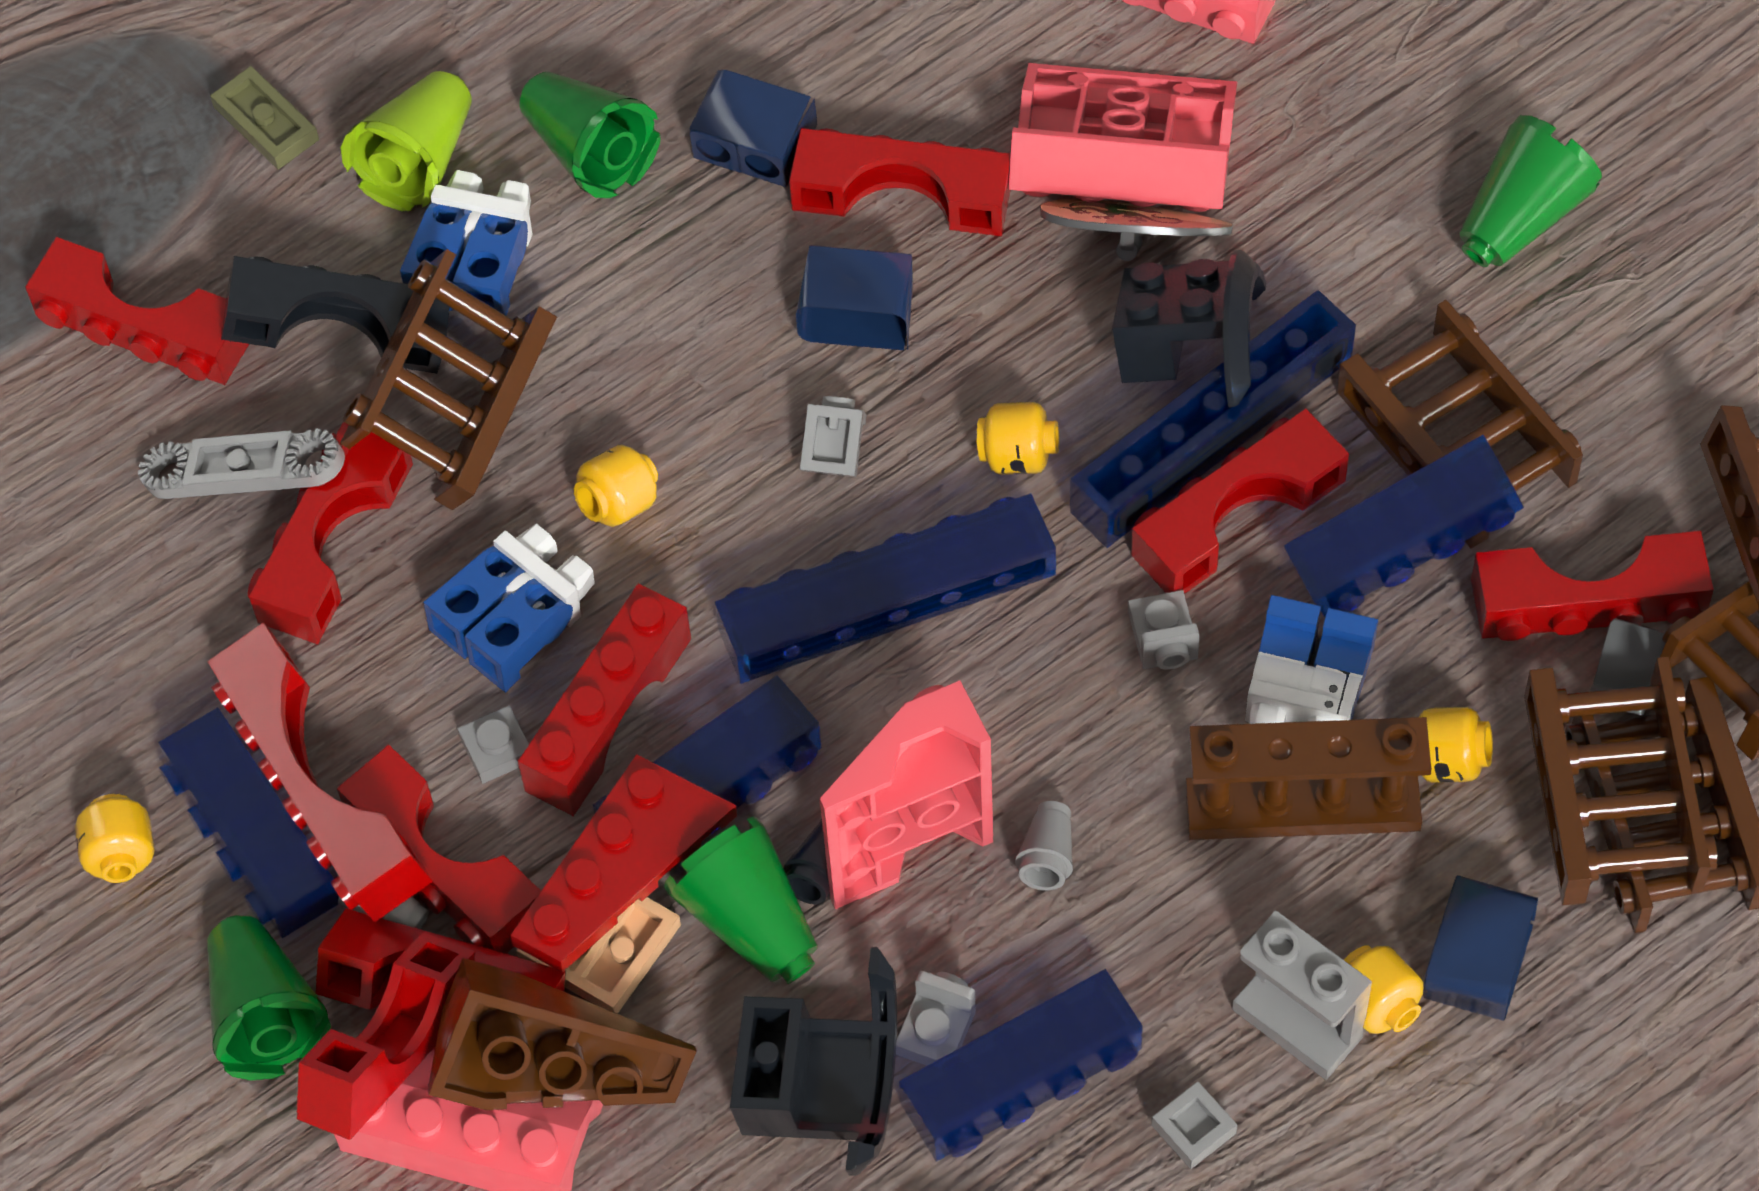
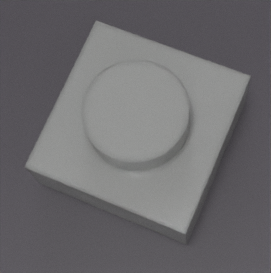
[457,705,529,784]
[1152,1081,1237,1169]

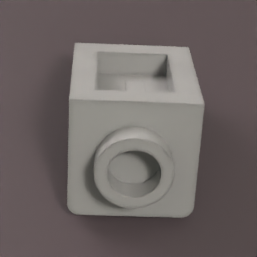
[800,396,867,477]
[1128,590,1200,669]
[896,971,976,1074]

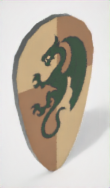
[1040,199,1233,261]

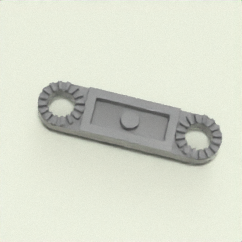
[138,428,345,499]

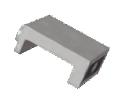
[1232,910,1372,1080]

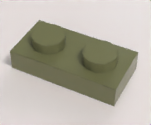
[210,66,319,170]

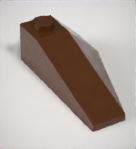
[427,958,697,1110]

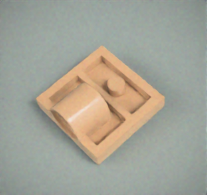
[516,897,681,1014]

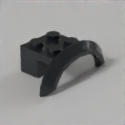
[1112,250,1266,407]
[730,947,897,1176]

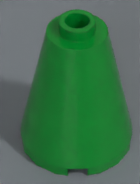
[519,71,660,198]
[1459,115,1602,267]
[664,816,818,984]
[207,915,332,1081]

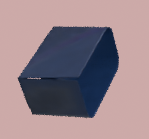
[689,70,817,187]
[796,245,913,350]
[1423,875,1538,1021]

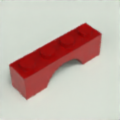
[789,128,1011,236]
[25,237,249,385]
[1131,408,1349,594]
[248,422,413,645]
[1471,531,1714,641]
[518,583,691,817]
[337,744,541,954]
[315,908,566,1010]
[297,932,475,1140]

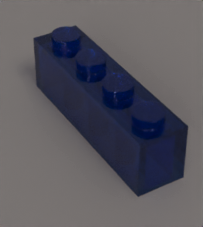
[1283,434,1524,618]
[592,675,822,834]
[158,707,339,938]
[899,969,1143,1162]

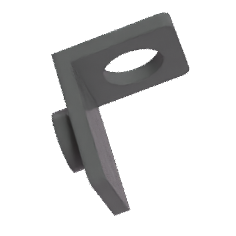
[1590,618,1665,715]

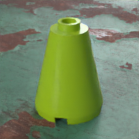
[340,71,472,211]

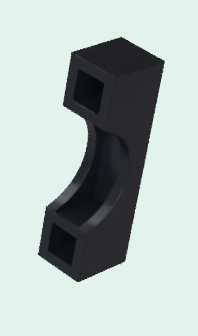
[221,256,450,374]

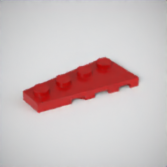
[511,754,737,972]

